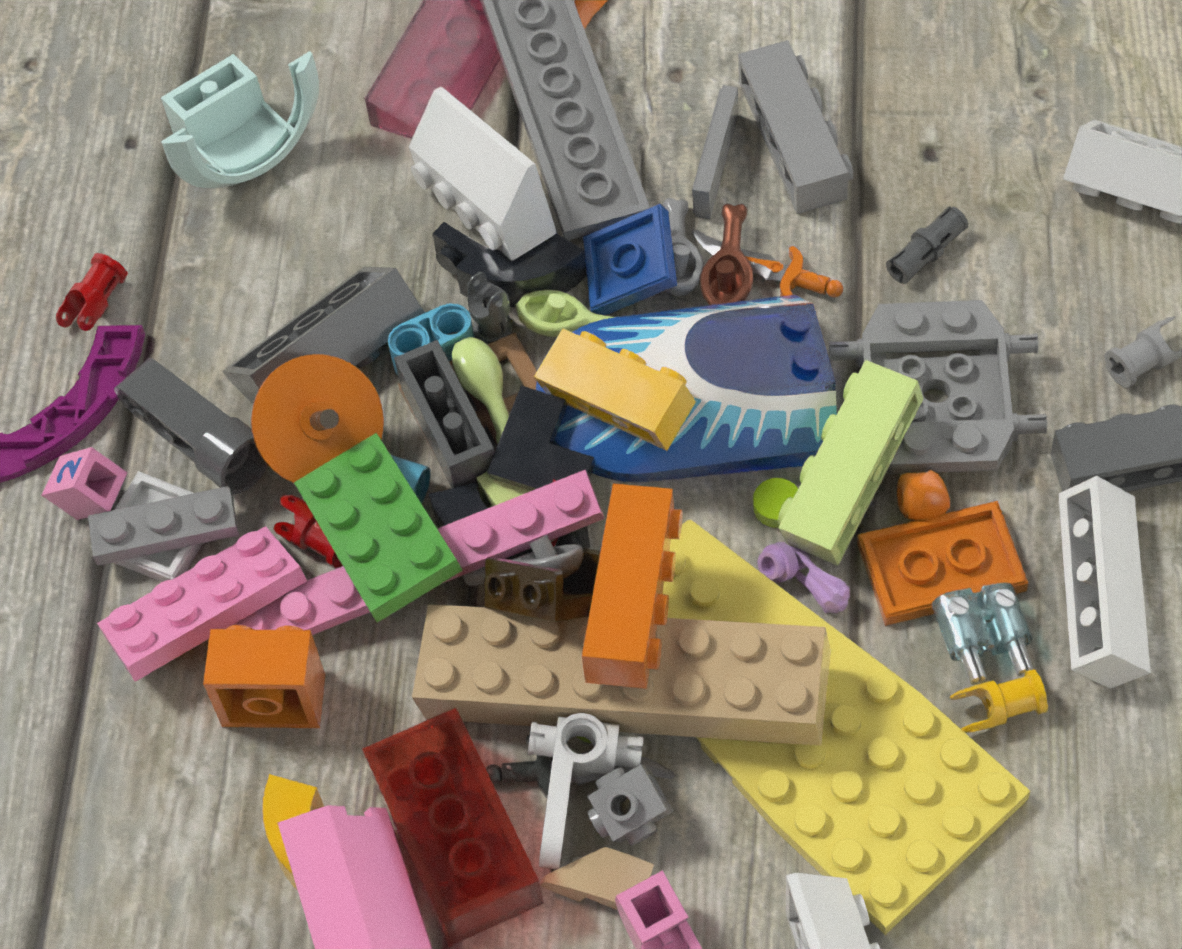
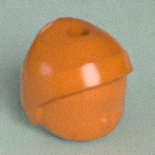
[897,470,950,521]

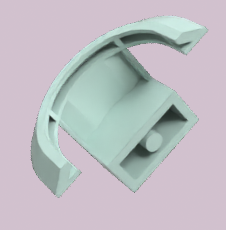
[161,51,319,189]

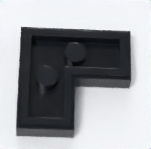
[487,385,596,491]

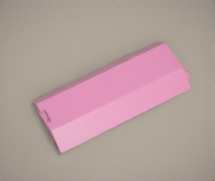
[278,805,433,949]

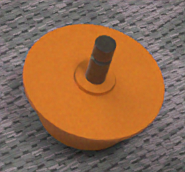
[251,354,384,483]

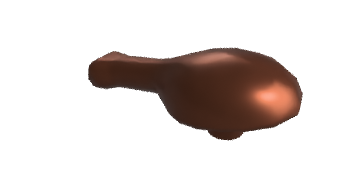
[700,203,753,314]

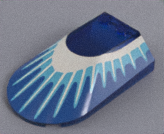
[536,295,837,482]

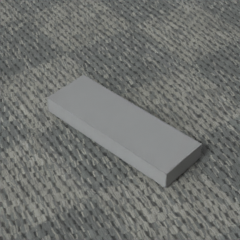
[692,85,738,219]

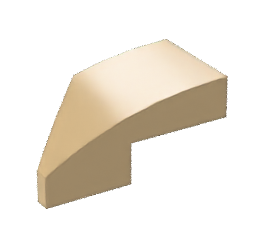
[539,847,654,910]

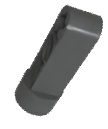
[114,358,268,495]

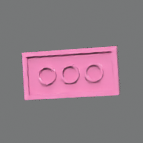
[97,526,307,682]

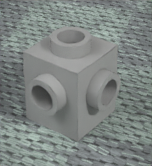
[588,765,674,846]

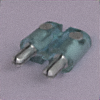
[932,583,1034,685]

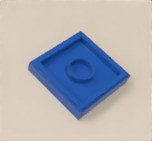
[583,204,677,316]

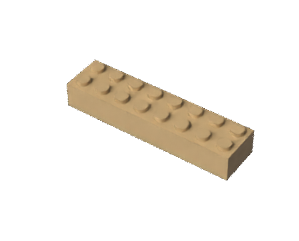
[412,604,831,746]

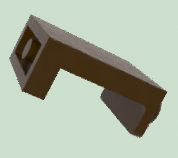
[484,547,601,622]

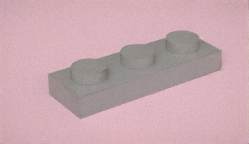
[88,486,239,566]

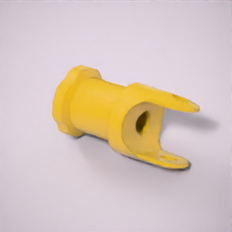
[950,669,1048,733]

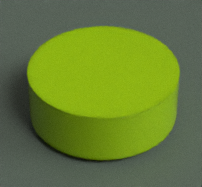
[753,478,798,528]

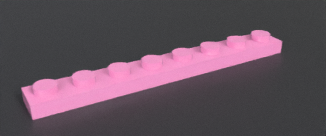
[233,470,605,635]

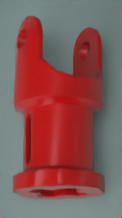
[56,253,128,331]
[274,495,343,569]

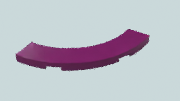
[0,325,145,483]

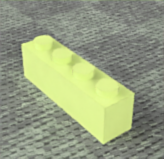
[778,360,924,566]

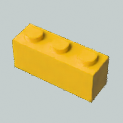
[534,329,696,451]

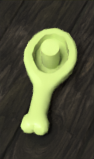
[516,289,614,337]
[451,337,509,443]

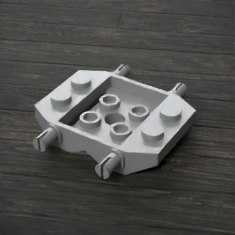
[829,300,1047,474]

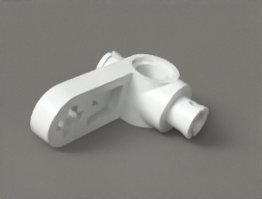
[527,713,643,869]

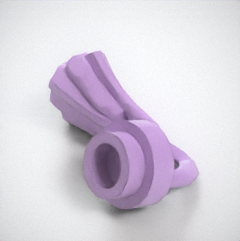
[758,542,850,613]

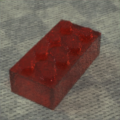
[362,708,544,947]

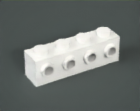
[1058,476,1151,689]

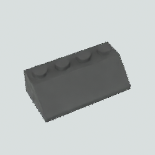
[222,267,425,404]

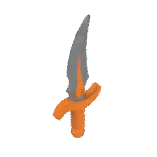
[692,230,844,305]

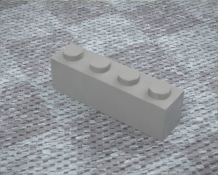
[738,40,853,214]

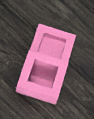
[615,870,702,949]

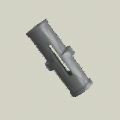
[886,206,969,284]

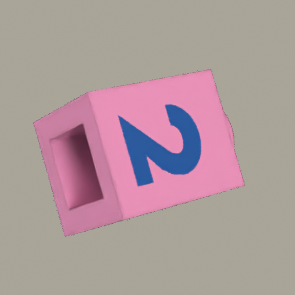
[41,447,128,520]

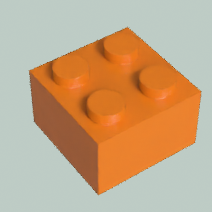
[203,625,326,728]

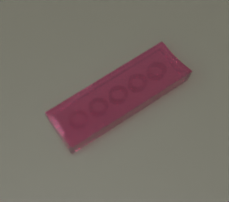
[364,0,501,139]

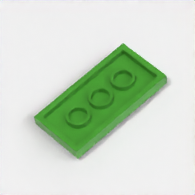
[294,433,463,623]

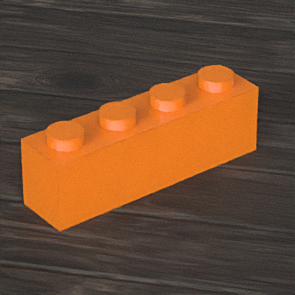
[582,483,683,689]

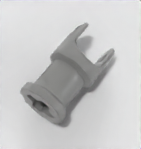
[1104,316,1182,388]

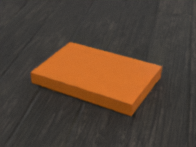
[857,501,1028,626]

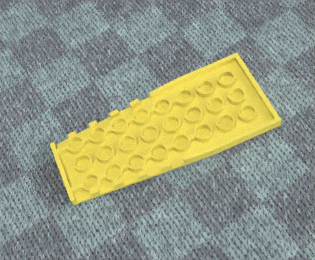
[662,520,1030,935]

